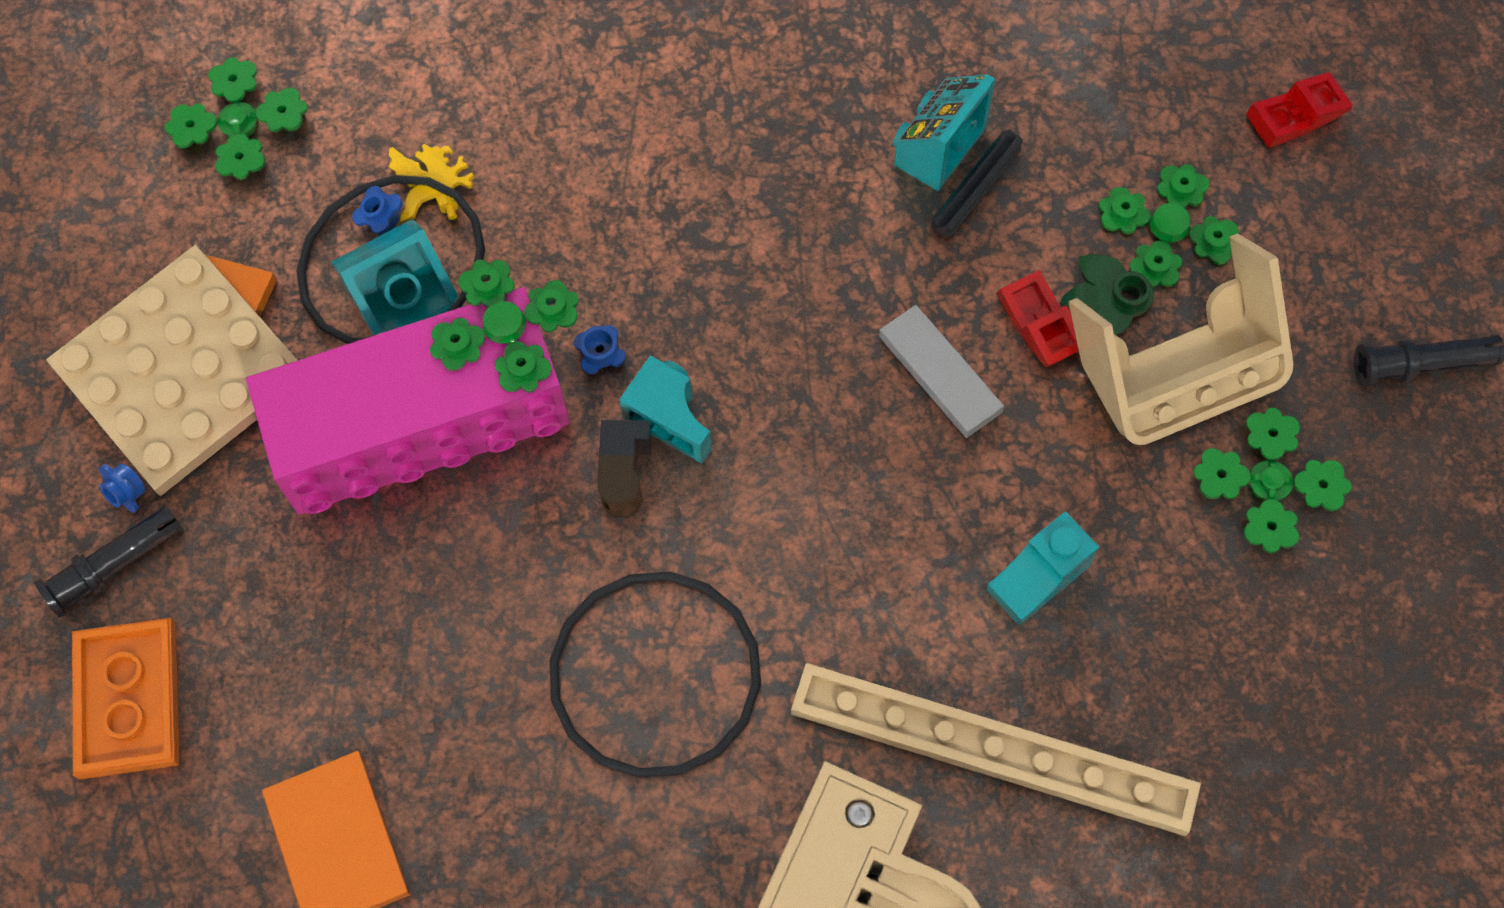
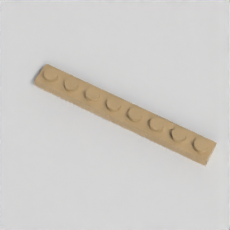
[791,663,1201,836]

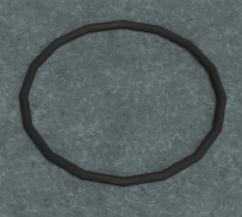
[296,175,485,344]
[550,571,761,778]

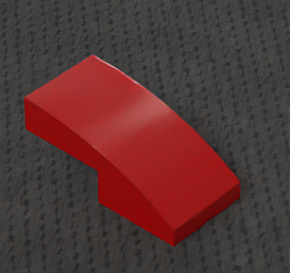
[1246,72,1353,148]
[996,269,1079,368]

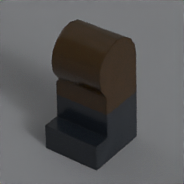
[597,420,652,517]

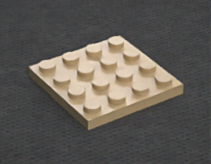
[46,244,298,496]

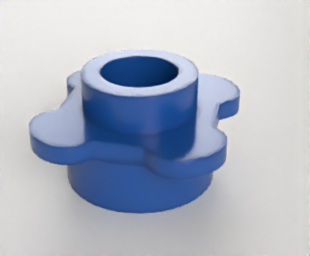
[352,186,403,234]
[574,325,626,374]
[98,463,145,513]

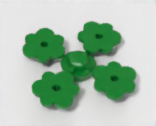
[165,57,308,180]
[1098,164,1239,288]
[430,260,579,393]
[1193,408,1352,554]

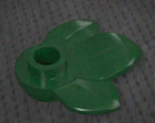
[1060,254,1154,335]

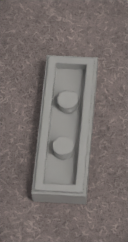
[879,305,1004,438]

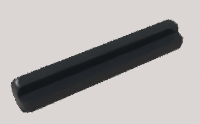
[931,130,1022,238]

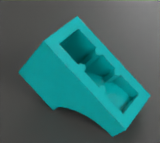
[619,355,712,464]
[986,511,1099,626]

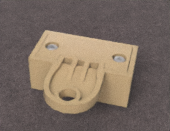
[758,761,981,908]

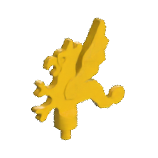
[389,144,475,228]

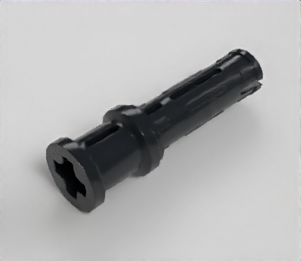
[1354,335,1504,386]
[34,504,183,618]

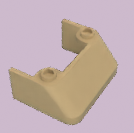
[1068,233,1293,445]

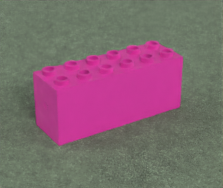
[245,287,570,515]

